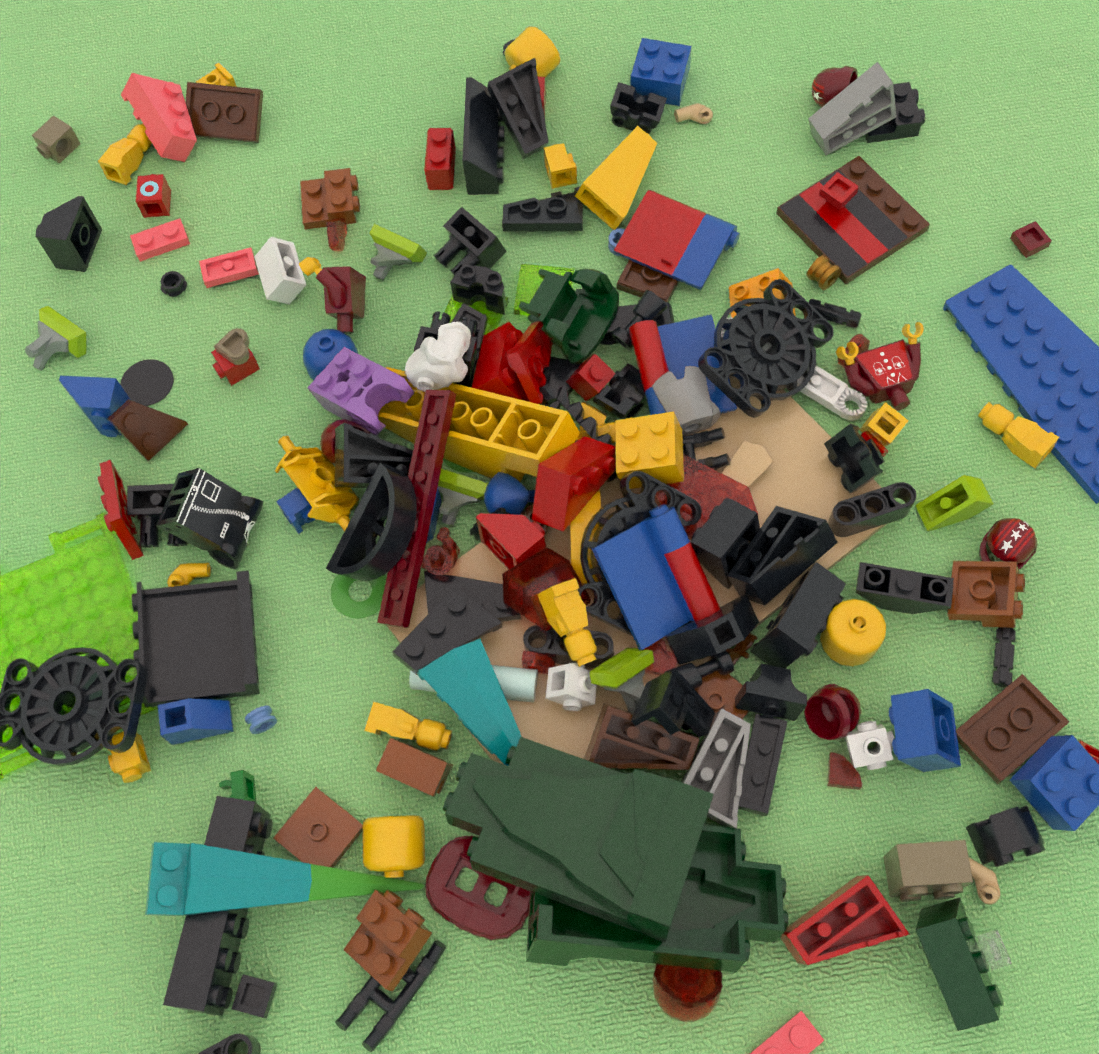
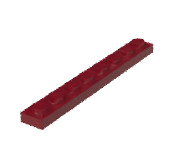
[377,390,457,628]

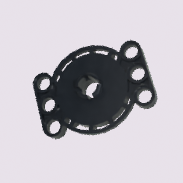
[698,279,834,418]
[578,471,702,636]
[0,647,148,766]

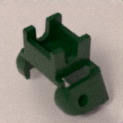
[519,268,619,365]

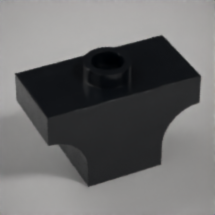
[735,663,807,721]

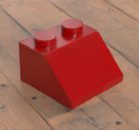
[476,513,547,582]

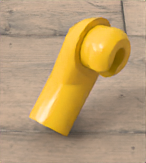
[167,563,211,587]

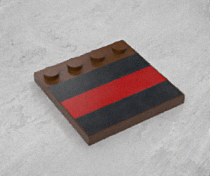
[776,156,930,284]

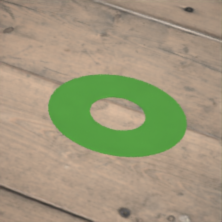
[331,574,387,619]

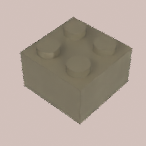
[883,840,973,902]

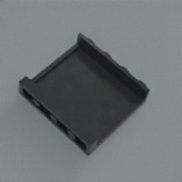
[132,570,260,708]

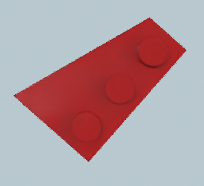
[507,321,553,404]
[98,460,144,560]

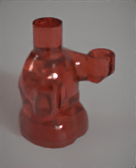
[422,527,460,575]

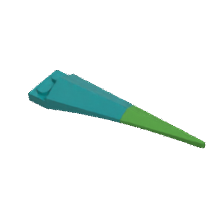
[145,842,424,916]

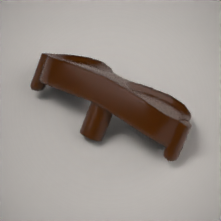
[726,633,758,666]

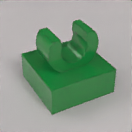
[219,770,256,802]

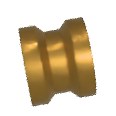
[806,255,842,290]

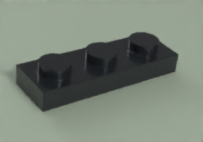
[738,713,787,816]

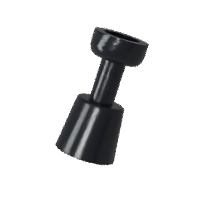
[611,290,667,350]
[664,650,734,689]

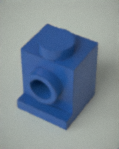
[276,487,316,534]

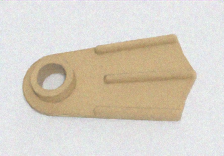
[715,441,773,501]

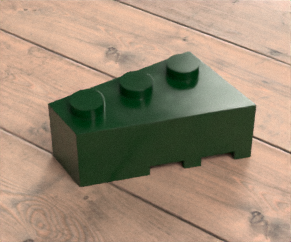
[916,897,1004,1031]

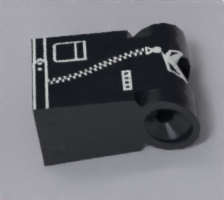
[156,468,263,569]

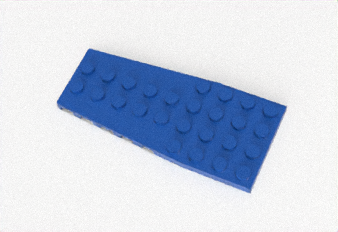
[943,265,1099,504]

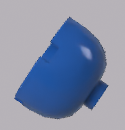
[303,329,358,380]

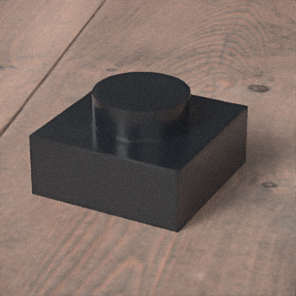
[231,974,277,1019]

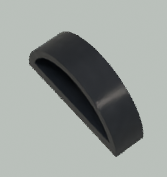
[326,463,417,581]

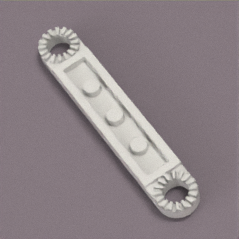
[721,317,867,421]

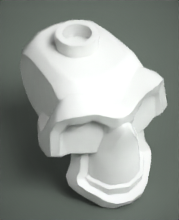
[405,322,471,392]

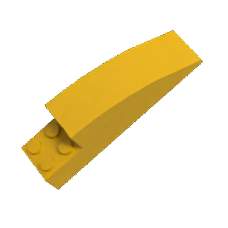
[378,367,580,481]

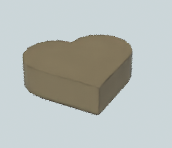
[214,328,250,365]

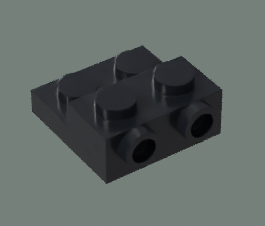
[865,82,925,143]

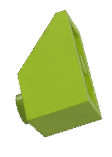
[915,475,994,531]

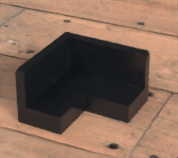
[631,668,715,738]

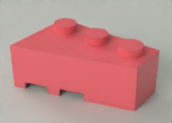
[121,73,197,162]

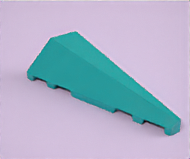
[417,639,522,766]

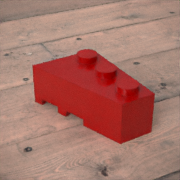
[471,322,530,402]
[532,436,616,532]
[780,875,910,965]

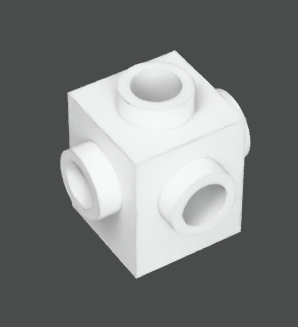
[546,663,597,711]
[845,721,894,770]

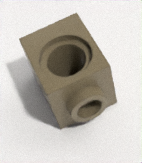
[32,116,81,164]

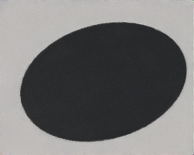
[120,359,174,406]

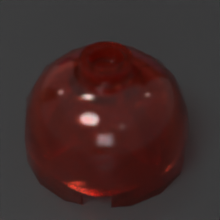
[652,964,723,1022]

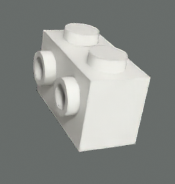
[254,237,306,304]

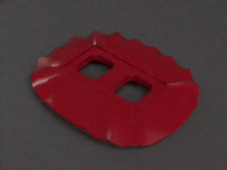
[425,836,530,941]

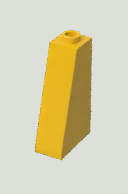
[575,126,657,230]

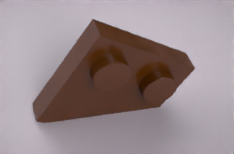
[107,399,188,461]

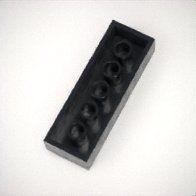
[163,796,273,1016]

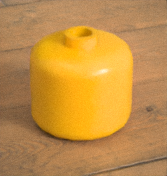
[505,26,560,77]
[820,599,886,667]
[362,815,425,878]

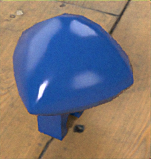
[484,472,535,515]

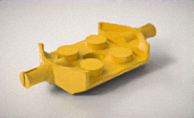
[275,436,359,532]

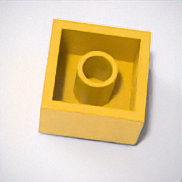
[615,411,684,489]

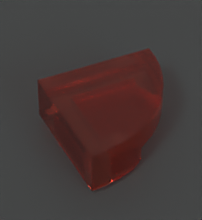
[522,650,556,674]
[827,752,862,790]

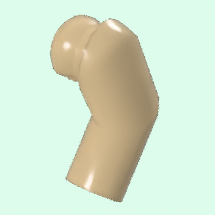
[674,103,713,124]
[969,857,1000,905]

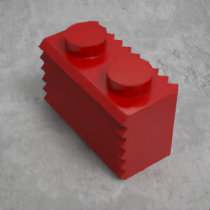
[424,128,456,190]

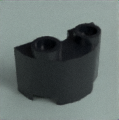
[610,82,667,134]
[450,264,506,315]
[593,363,645,419]
[824,424,884,493]
[966,805,1045,867]

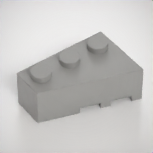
[808,62,897,155]
[681,708,751,828]

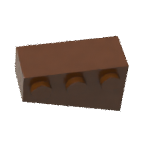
[584,703,700,770]

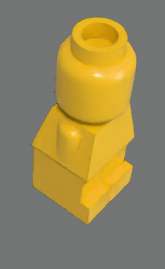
[98,123,152,185]
[978,402,1059,469]
[537,578,597,666]
[364,701,452,751]

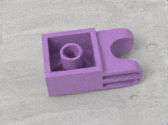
[307,347,414,436]

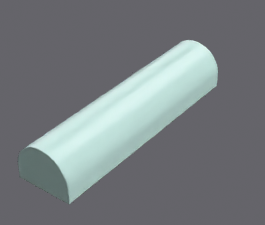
[409,665,538,703]

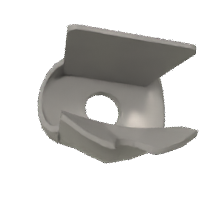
[652,366,721,436]

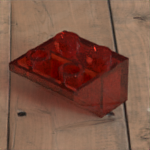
[502,547,591,631]

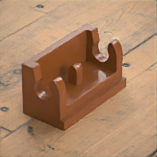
[376,738,453,797]

